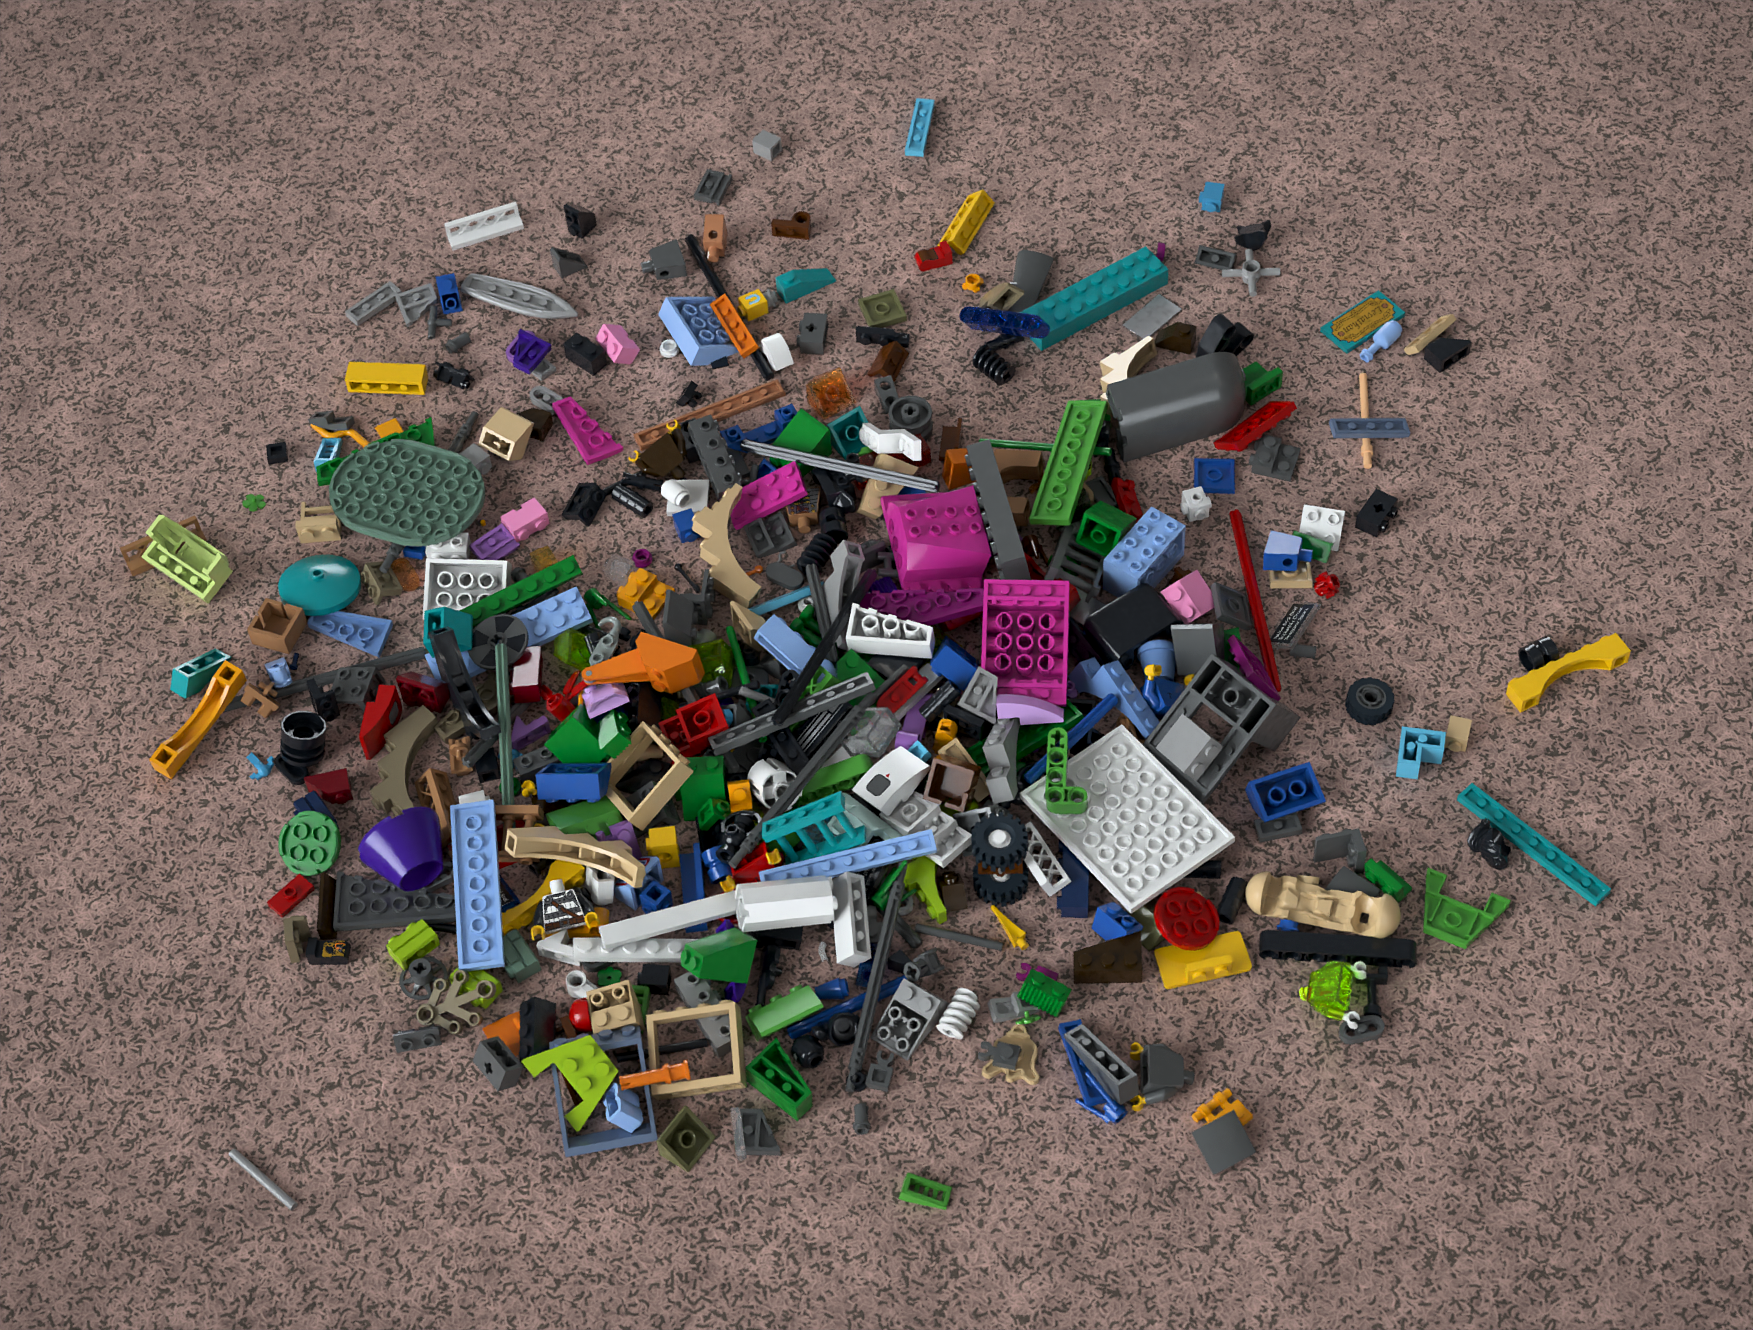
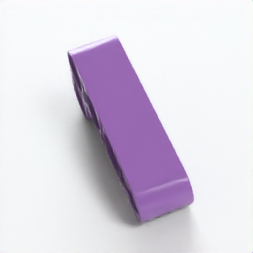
[895,693,932,750]

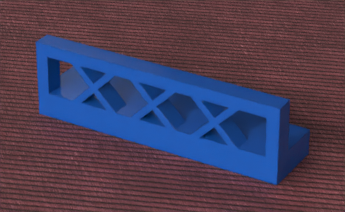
[679,843,708,933]

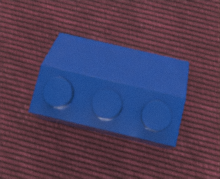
[1245,762,1326,823]
[536,763,612,803]

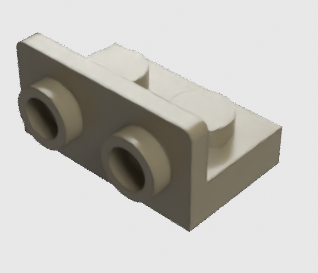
[360,561,403,605]
[283,915,312,963]

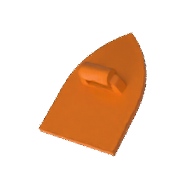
[482,1011,520,1056]

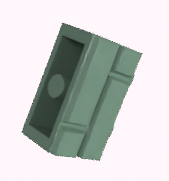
[503,929,541,983]

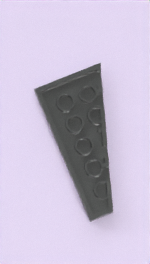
[333,871,456,932]

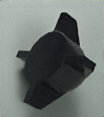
[1234,220,1271,251]

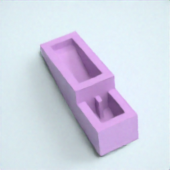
[996,694,1064,725]

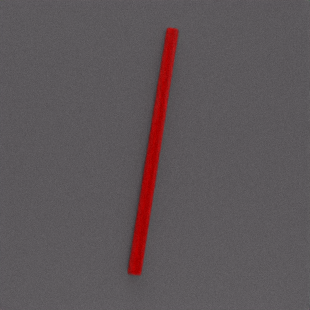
[1229,509,1282,692]

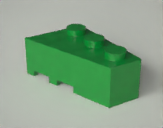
[745,1037,813,1121]

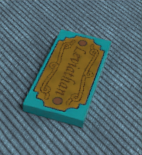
[1320,290,1405,354]

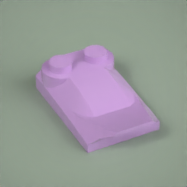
[582,683,629,719]

